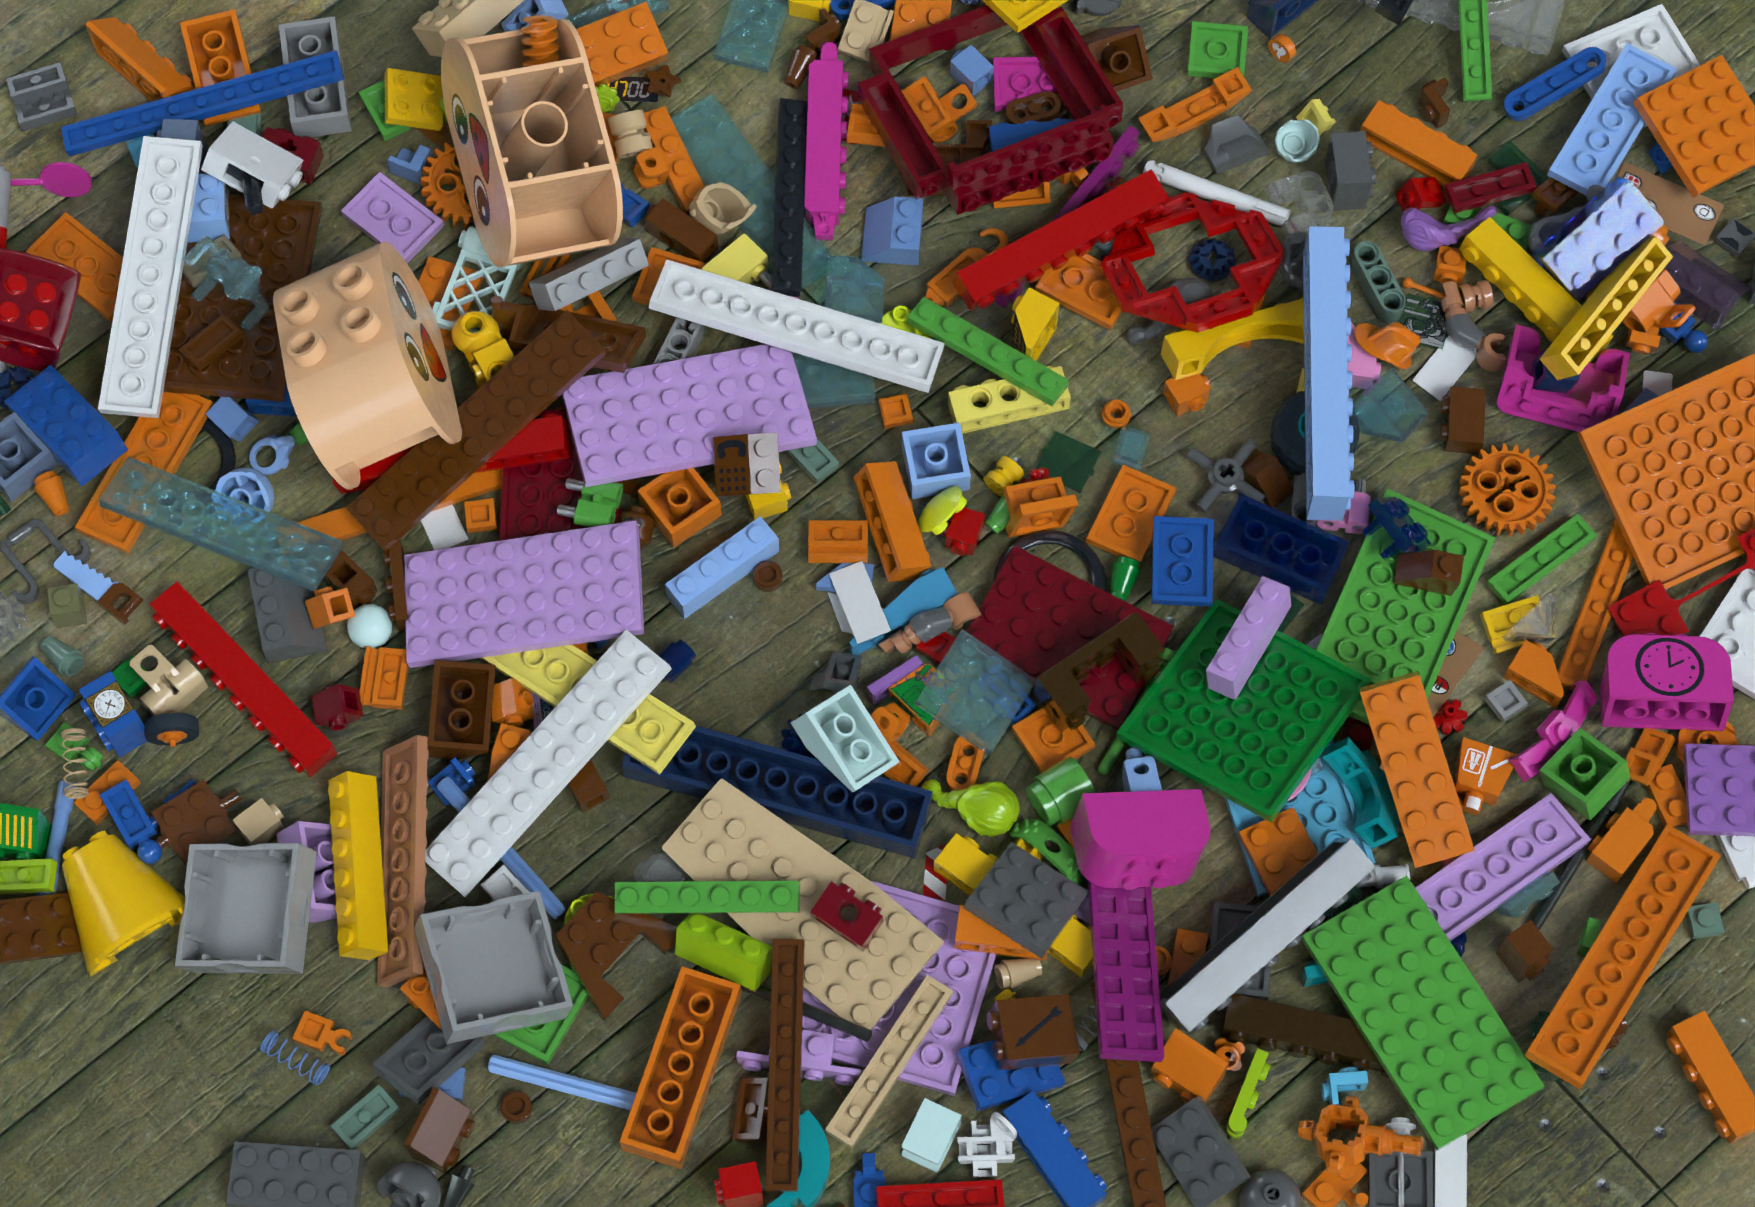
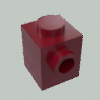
[312,684,363,731]

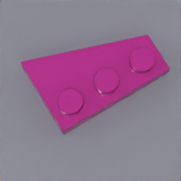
[993,57,1057,112]

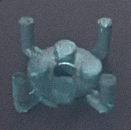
[183,236,269,331]

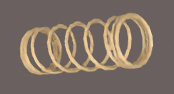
[61,728,89,799]

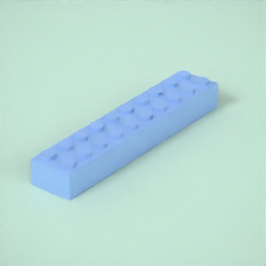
[1303,226,1355,521]

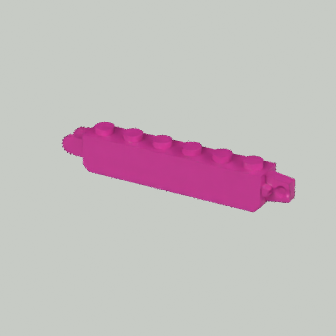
[805,41,849,241]

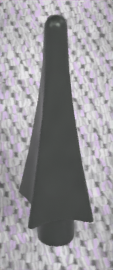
[443,1165,475,1207]

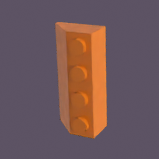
[85,17,195,102]

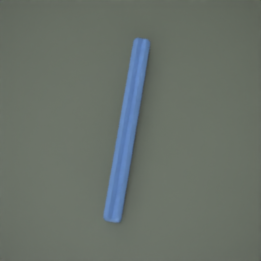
[437,776,566,919]

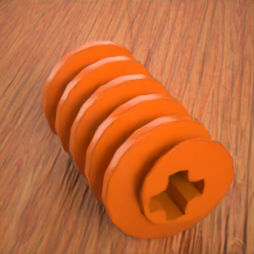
[521,15,559,67]

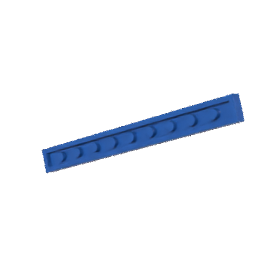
[61,50,345,157]

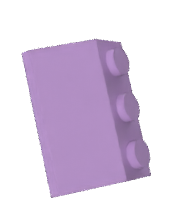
[277,821,337,923]

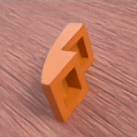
[1625,728,1675,786]

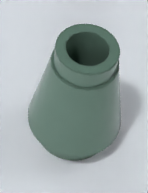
[40,636,84,677]

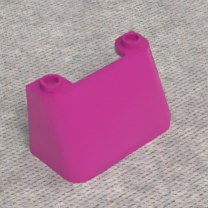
[1497,324,1630,432]

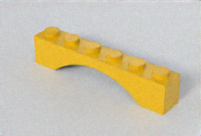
[1161,298,1304,380]

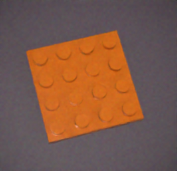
[1632,55,1755,198]

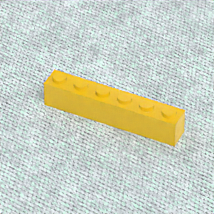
[1459,217,1614,365]
[1540,235,1673,380]
[328,771,388,960]
[934,833,1093,978]

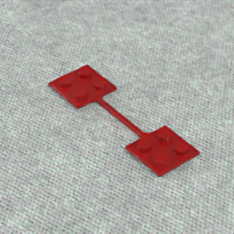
[1607,528,1755,636]

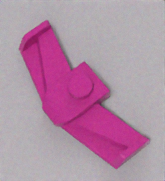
[1509,681,1598,782]

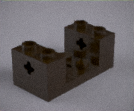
[1034,611,1165,732]

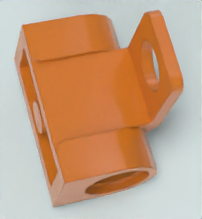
[901,76,977,143]
[1622,269,1696,333]

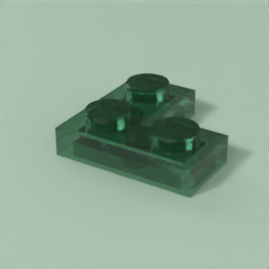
[1488,141,1549,216]

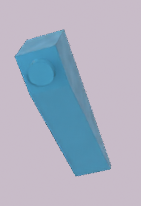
[849,567,958,655]

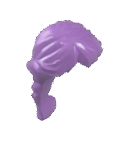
[1401,205,1497,252]

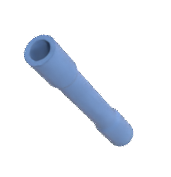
[36,781,77,896]

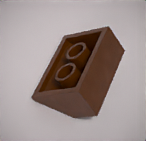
[427,660,496,760]

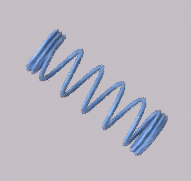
[260,1030,330,1086]

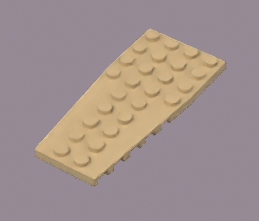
[662,779,944,1030]

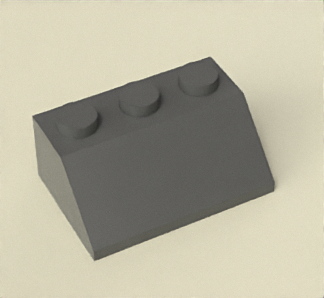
[248,563,327,664]

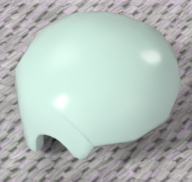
[1275,119,1320,163]
[347,604,392,649]

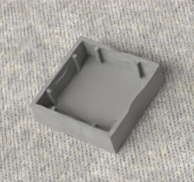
[175,843,317,974]
[414,891,573,1044]

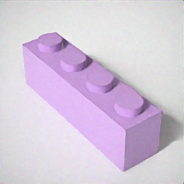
[1206,576,1291,700]

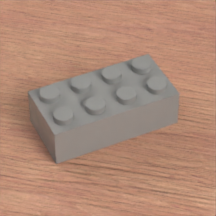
[278,16,352,137]

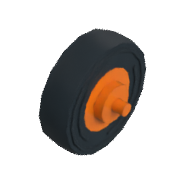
[144,711,199,747]

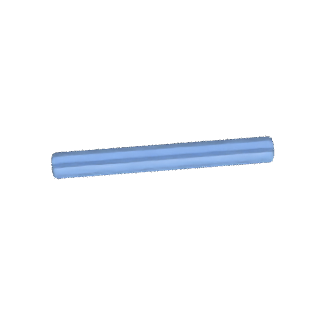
[488,1055,637,1110]

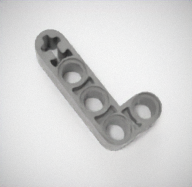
[627,317,705,369]

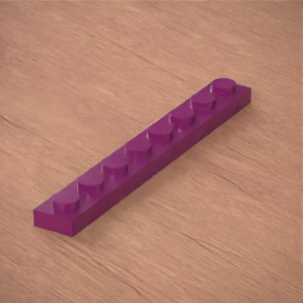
[995,126,1140,309]

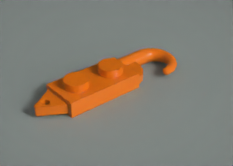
[925,228,1009,308]

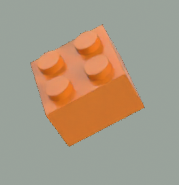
[638,468,722,548]

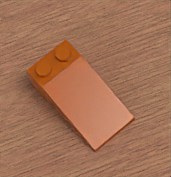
[180,9,261,126]

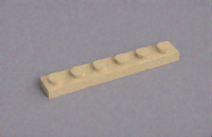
[825,975,954,1149]

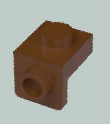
[805,8,841,54]
[1418,77,1450,128]

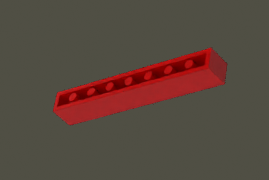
[952,169,1169,311]
[333,414,571,494]
[150,581,338,778]

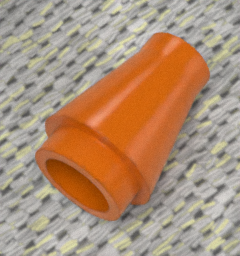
[33,471,71,517]

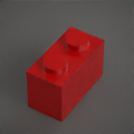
[714,1161,764,1207]

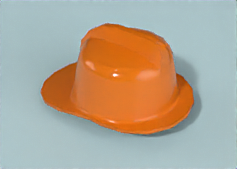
[1354,322,1421,369]

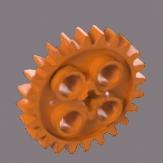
[420,143,476,229]
[1458,443,1556,537]

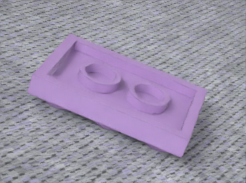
[341,172,444,264]

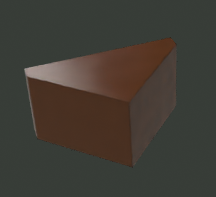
[1241,449,1293,510]

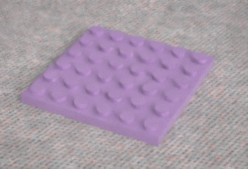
[802,881,997,1096]

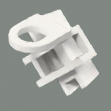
[957,1112,1017,1178]

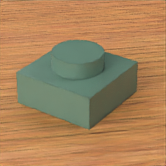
[1686,902,1724,939]

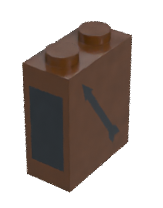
[987,994,1080,1070]

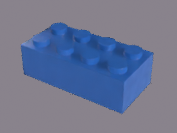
[4,365,128,487]

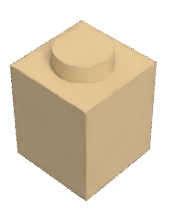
[232,798,284,846]

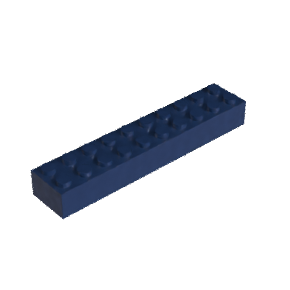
[622,726,933,859]

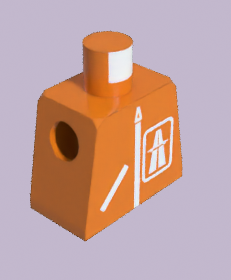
[1454,737,1517,815]

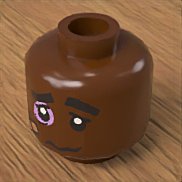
[618,506,655,551]

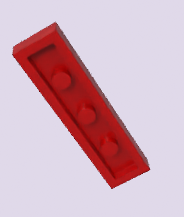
[875,1179,1005,1207]

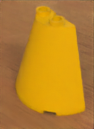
[61,830,185,977]

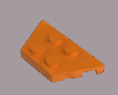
[889,0,952,41]

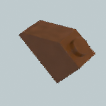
[1393,550,1464,596]

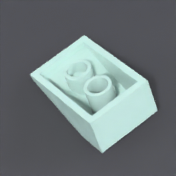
[791,685,899,792]

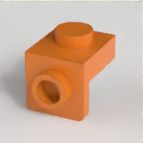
[1624,326,1661,355]

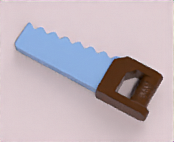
[53,551,143,625]

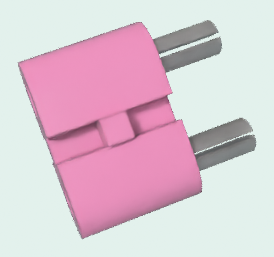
[1317,479,1371,534]

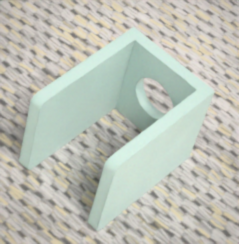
[902,1098,962,1173]

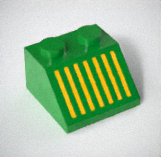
[0,803,51,860]

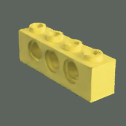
[948,366,1071,434]

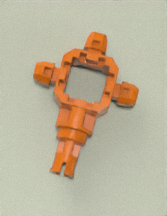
[1298,1095,1423,1175]

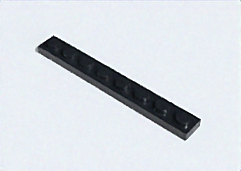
[771,98,808,297]

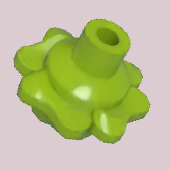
[595,84,620,113]

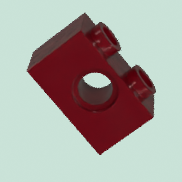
[810,881,884,951]

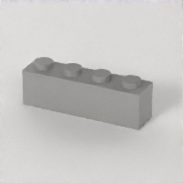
[528,237,649,311]

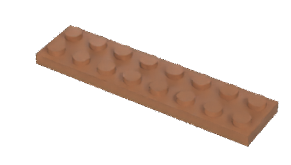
[377,735,429,987]

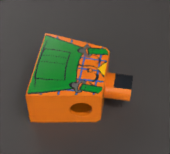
[888,662,962,737]

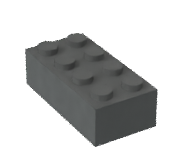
[226,1141,366,1207]

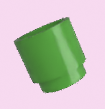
[1025,756,1096,827]

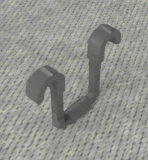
[1,519,91,605]

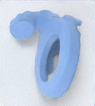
[249,435,295,475]

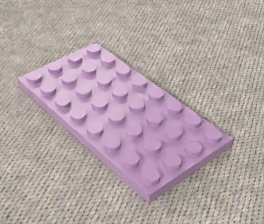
[562,344,817,487]
[404,521,644,668]

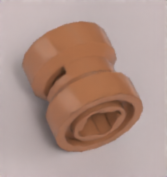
[1458,280,1494,313]

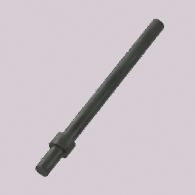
[1532,782,1630,931]
[703,968,872,1042]

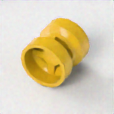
[983,456,1024,496]

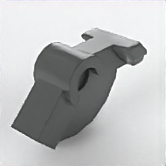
[1074,0,1122,16]

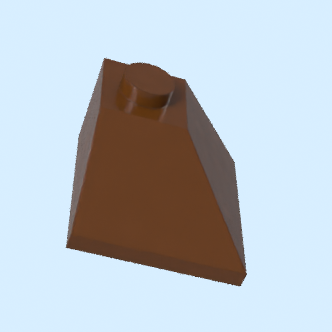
[1081,25,1153,92]

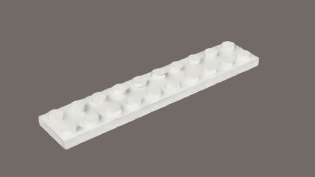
[98,136,203,418]
[649,260,945,393]
[425,630,672,897]

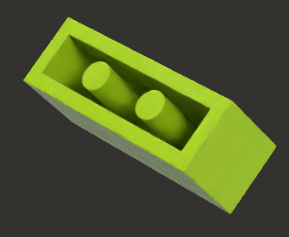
[675,913,773,992]

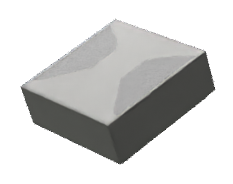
[1714,218,1755,258]

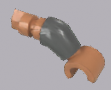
[1441,281,1507,372]
[879,592,981,653]

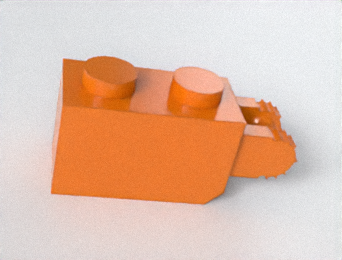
[1586,797,1657,883]

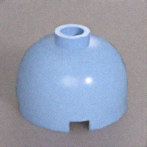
[212,468,275,529]

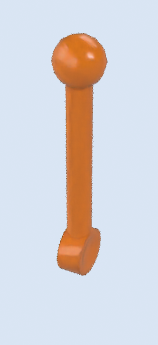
[1402,277,1446,299]

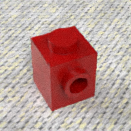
[942,507,985,556]

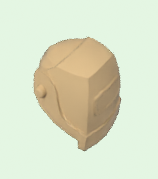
[689,182,756,235]

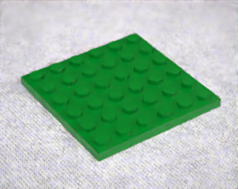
[1116,599,1371,823]

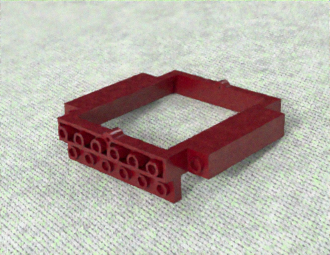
[858,5,1123,215]

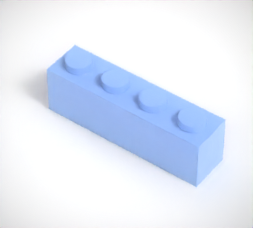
[665,516,779,619]

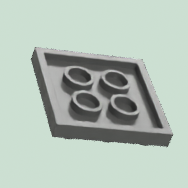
[963,842,1089,958]

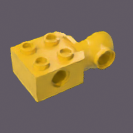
[451,311,515,389]

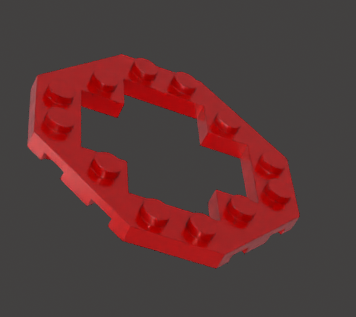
[1100,192,1284,333]

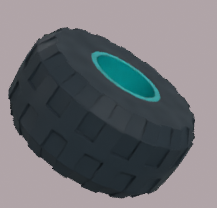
[1270,391,1360,475]

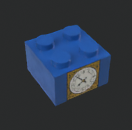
[79,671,147,758]

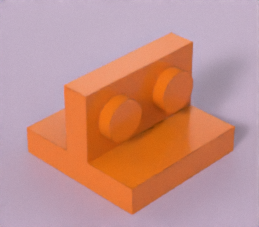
[1003,476,1078,538]

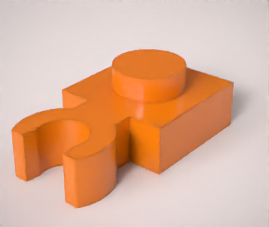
[292,1011,353,1055]

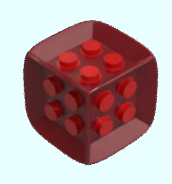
[0,248,81,371]

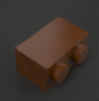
[1440,386,1486,454]
[1496,920,1554,983]

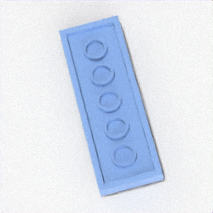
[1547,43,1677,196]

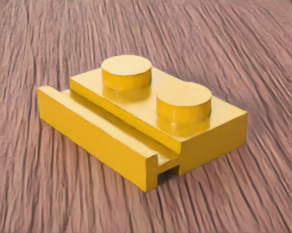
[1480,595,1549,655]

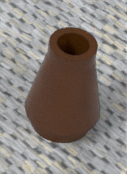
[783,45,818,89]

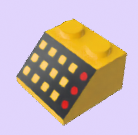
[1011,287,1060,361]

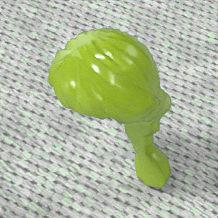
[921,779,1020,838]

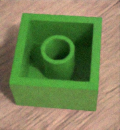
[1540,728,1631,820]

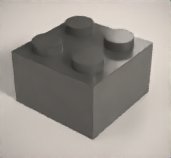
[1325,131,1376,211]

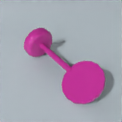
[11,162,92,197]

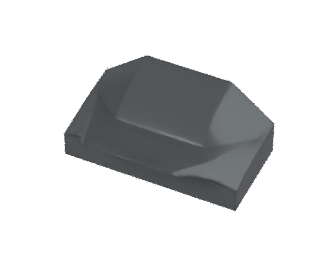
[1203,114,1268,175]
[809,651,862,692]

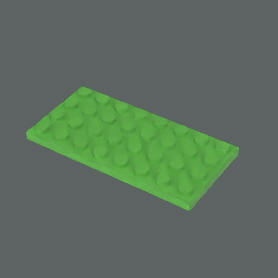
[1316,488,1495,725]
[1301,875,1544,1151]

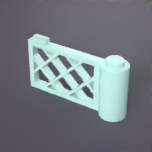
[432,226,521,333]

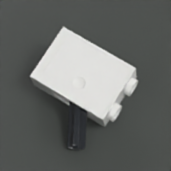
[201,121,304,216]

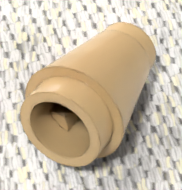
[994,958,1042,990]

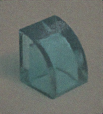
[1112,426,1152,470]

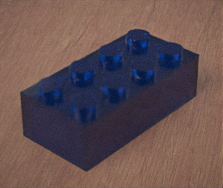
[1532,177,1665,301]
[1213,494,1350,605]

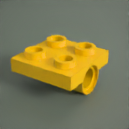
[384,68,443,131]

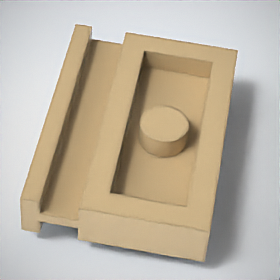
[838,0,894,62]

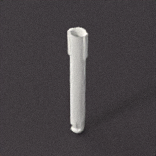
[1143,160,1290,227]

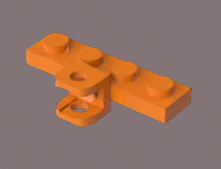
[633,106,704,215]
[871,703,929,787]

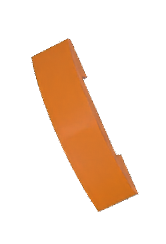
[1138,67,1252,142]

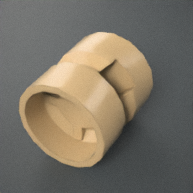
[608,110,653,159]

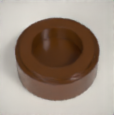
[753,561,783,592]
[500,1091,533,1124]

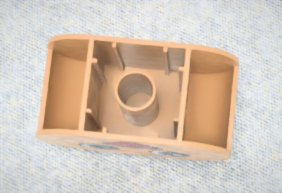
[441,19,623,268]
[273,241,462,490]

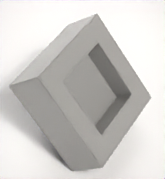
[1484,680,1528,723]

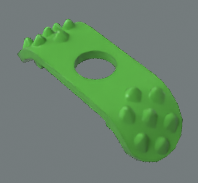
[1009,818,1085,886]

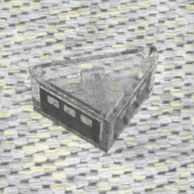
[1502,592,1555,643]

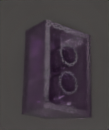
[1664,240,1751,331]

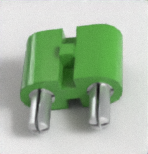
[557,478,623,527]

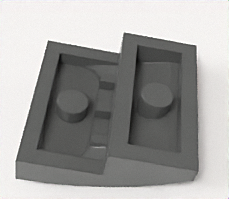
[6,62,77,132]

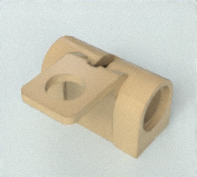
[130,645,209,717]

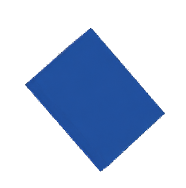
[0,656,76,741]

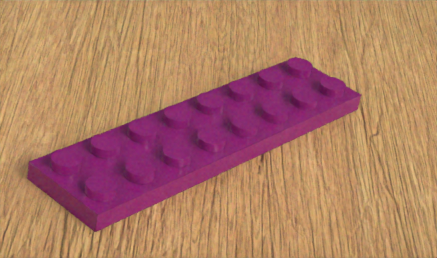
[1088,880,1164,1062]

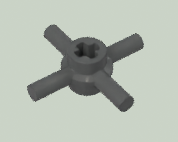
[1186,439,1266,513]

